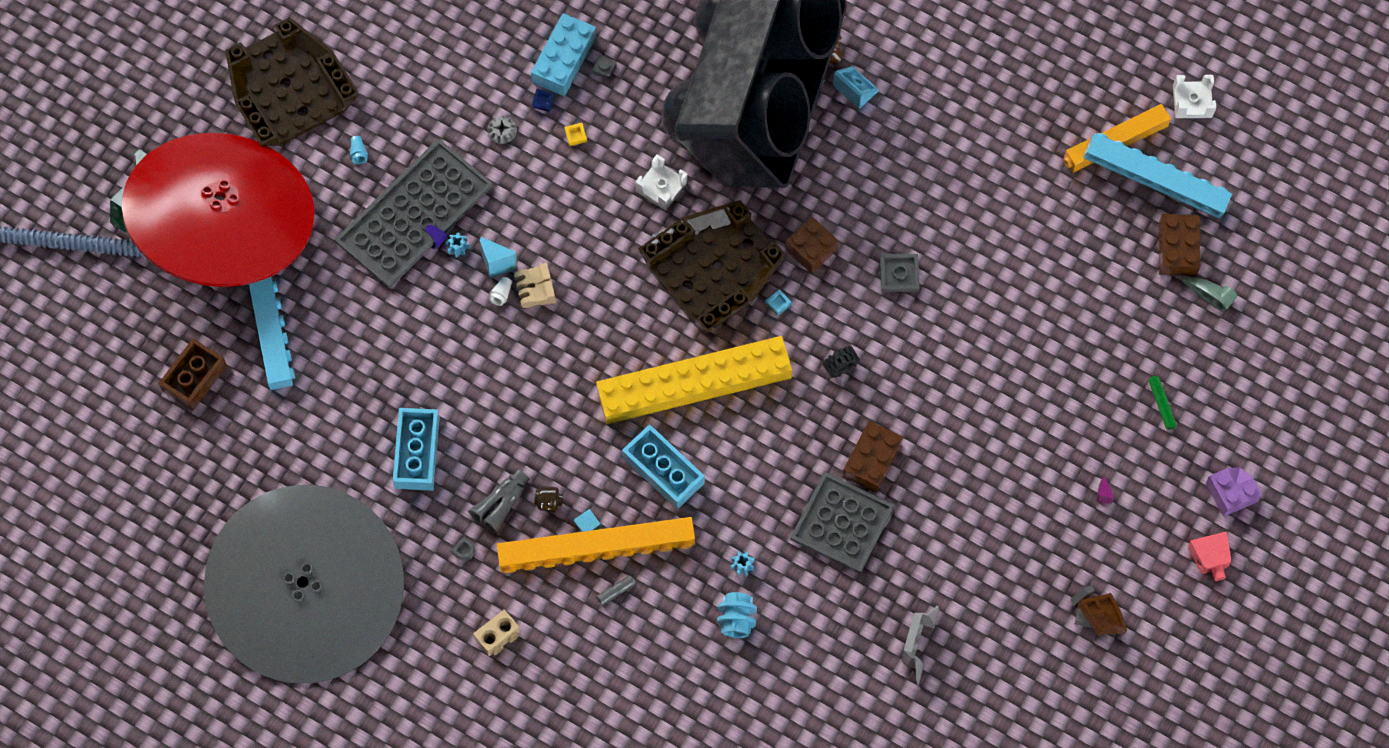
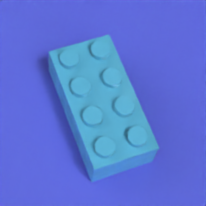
[531,13,596,96]
[393,408,440,491]
[622,424,705,510]

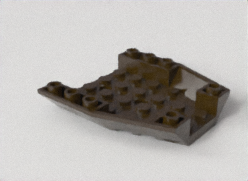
[225,17,359,146]
[638,200,786,333]

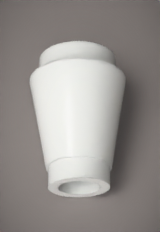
[489,277,512,306]

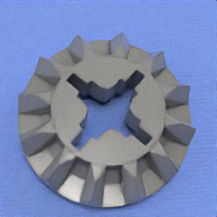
[487,115,517,144]

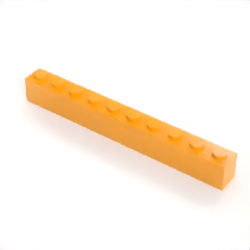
[497,517,695,573]

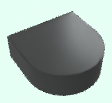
[451,537,475,561]

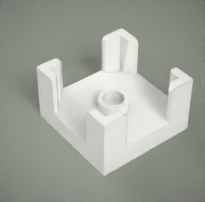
[1173,75,1216,118]
[635,154,688,211]

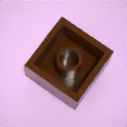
[785,217,839,274]

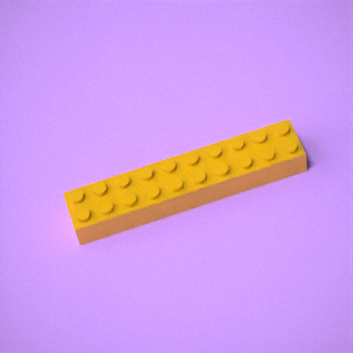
[596,336,792,425]

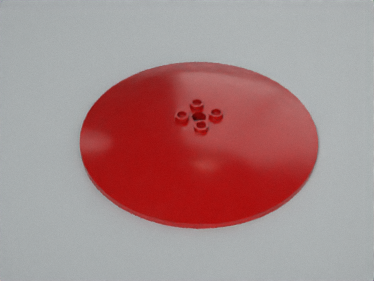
[122,133,315,287]

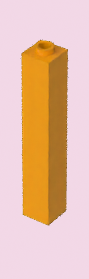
[1063,104,1171,173]

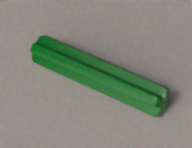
[1148,376,1177,430]

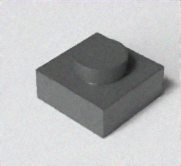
[592,55,617,80]

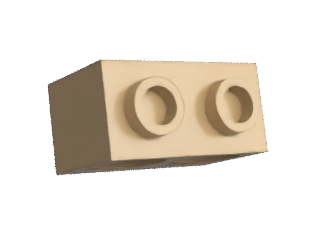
[473,609,520,656]

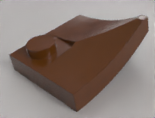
[1077,593,1127,636]

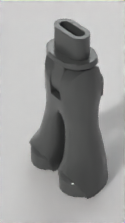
[468,470,530,535]

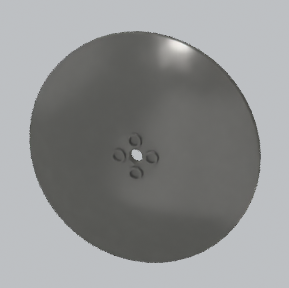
[204,485,404,684]

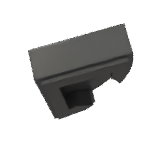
[1070,585,1096,606]

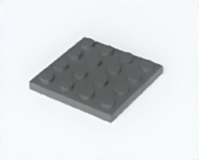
[790,471,895,574]

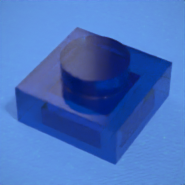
[532,89,555,112]

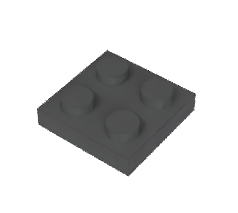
[880,254,920,292]

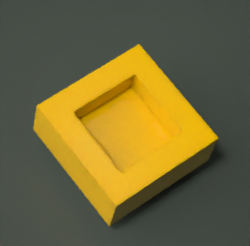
[564,123,587,146]

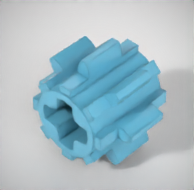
[445,233,469,258]
[731,551,754,576]

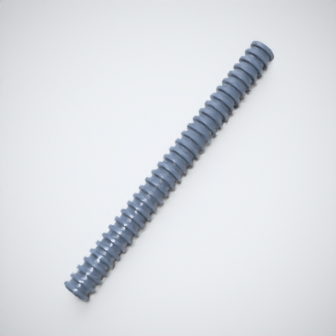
[0,226,145,258]

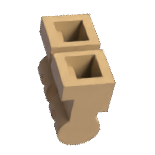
[514,262,556,308]

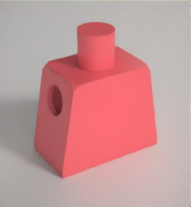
[1187,532,1231,581]

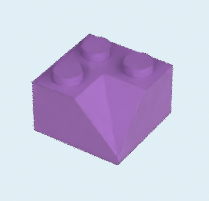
[1205,467,1262,517]

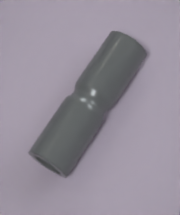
[596,575,636,606]

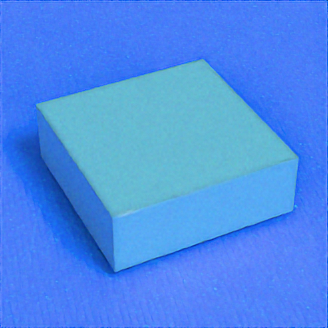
[765,289,792,316]
[574,509,601,532]

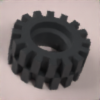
[823,346,860,378]

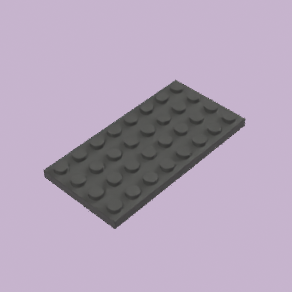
[334,138,493,289]

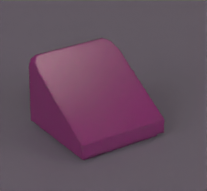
[1097,478,1114,504]

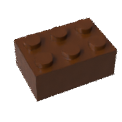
[1158,214,1200,276]
[158,338,227,411]
[842,421,904,493]

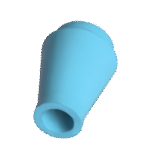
[350,136,368,165]

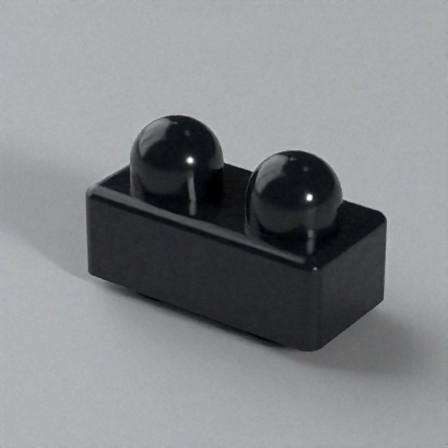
[662,0,847,188]

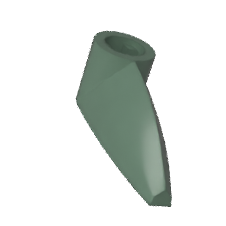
[1182,277,1237,311]

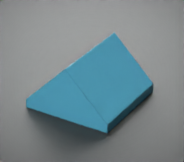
[833,66,879,109]
[480,237,517,278]

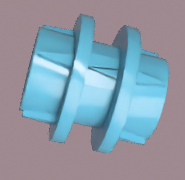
[717,592,757,638]

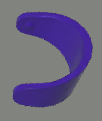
[425,225,448,249]

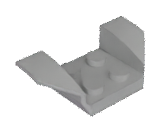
[901,606,939,686]

